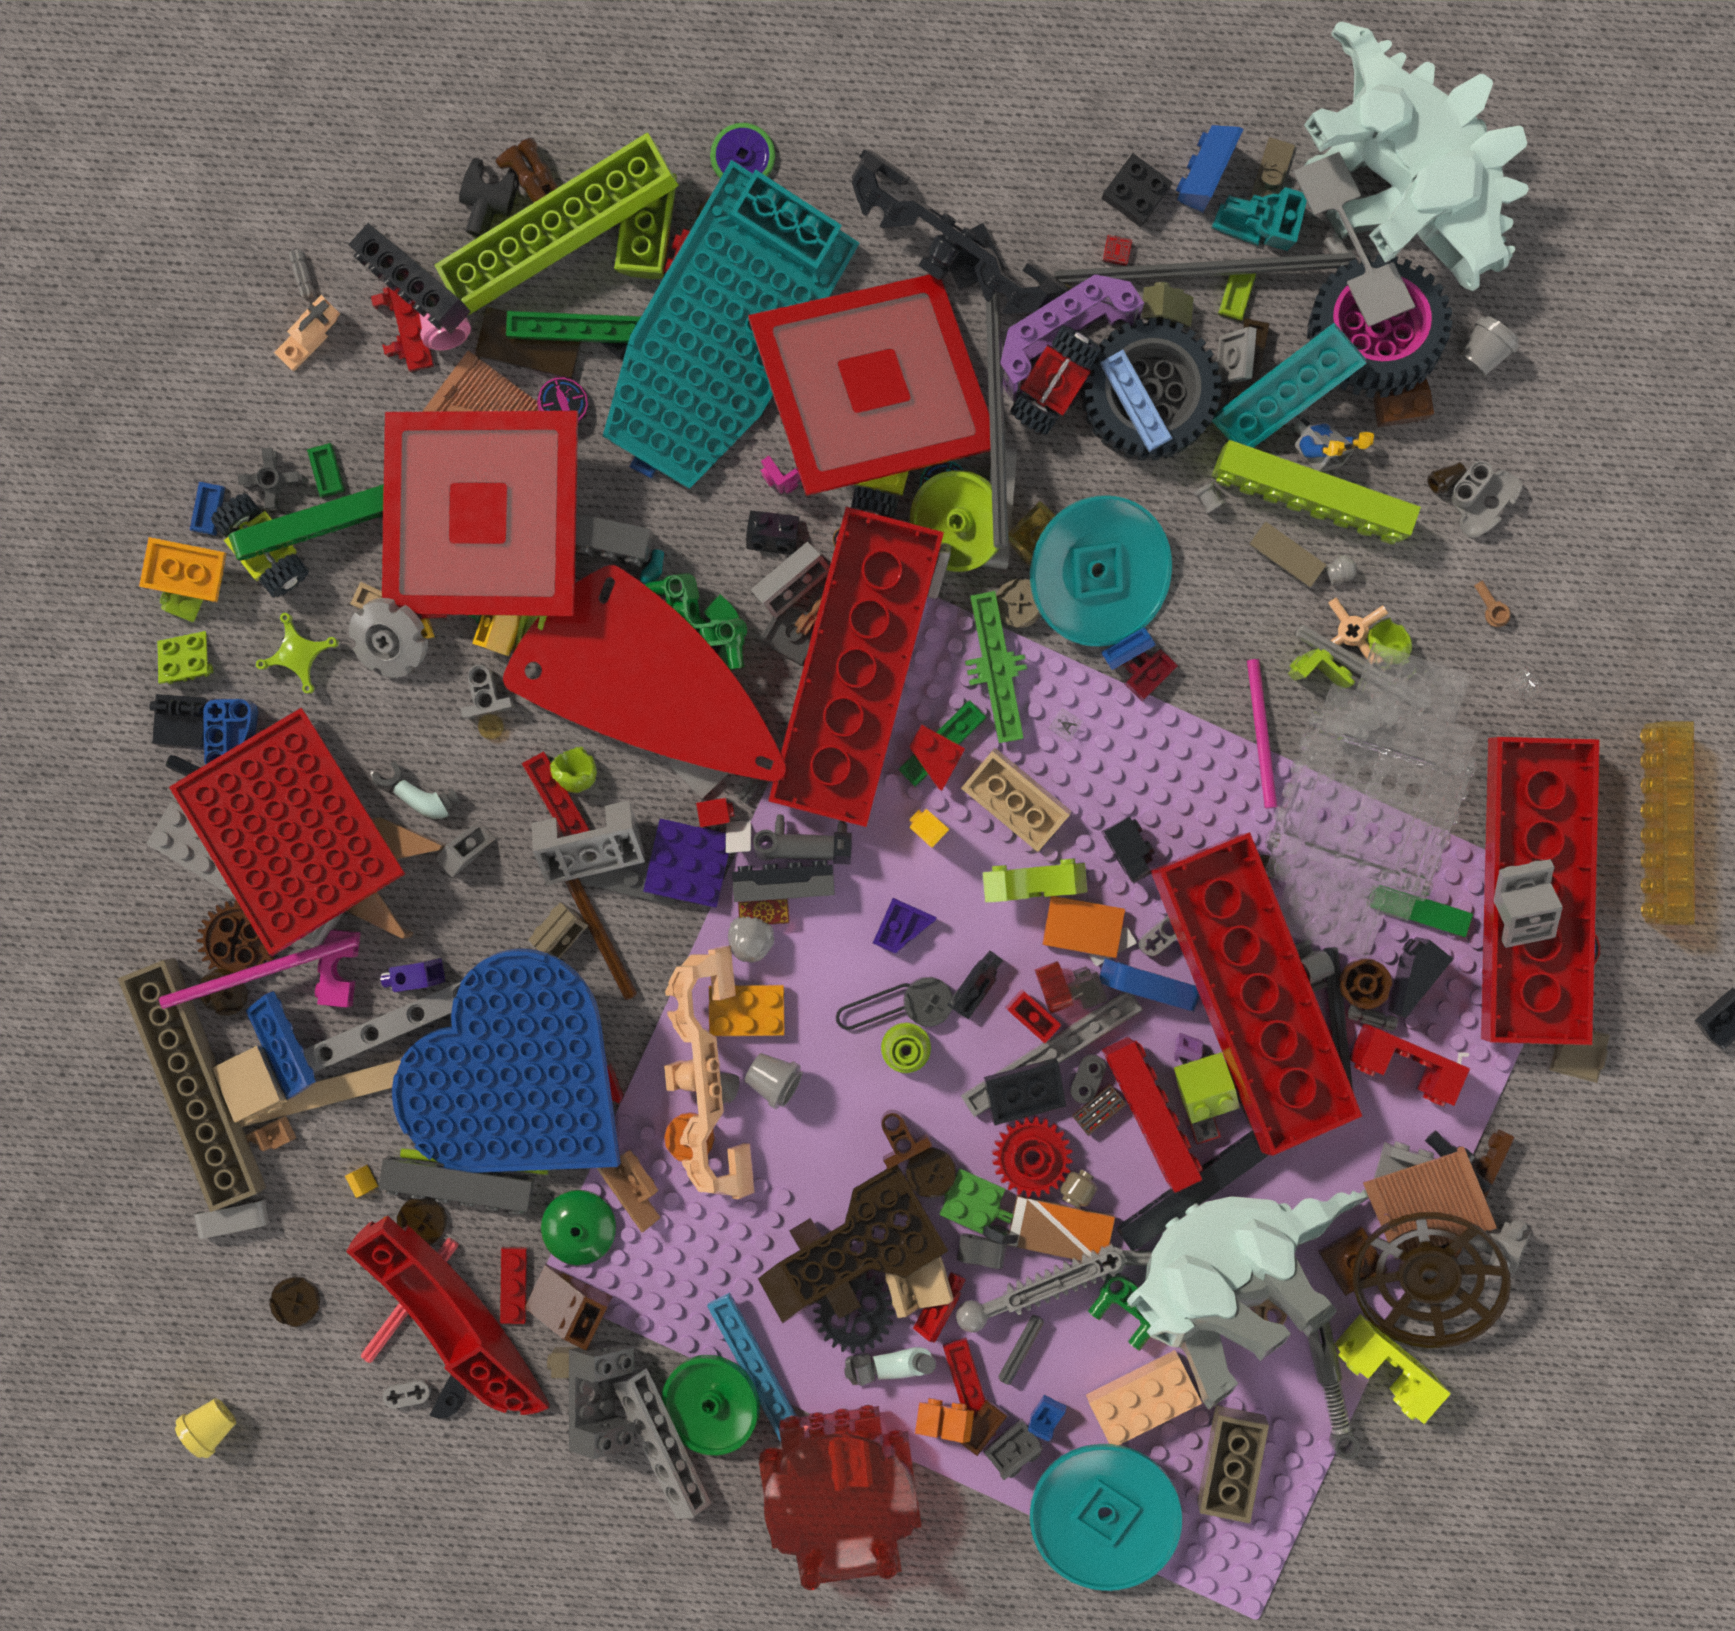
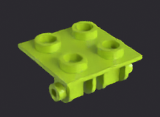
[157,631,214,685]

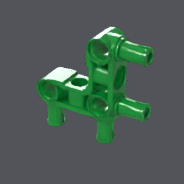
[645,573,747,669]
[1088,1272,1151,1351]

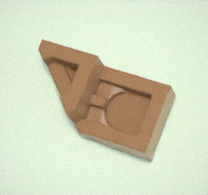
[245,1116,296,1151]

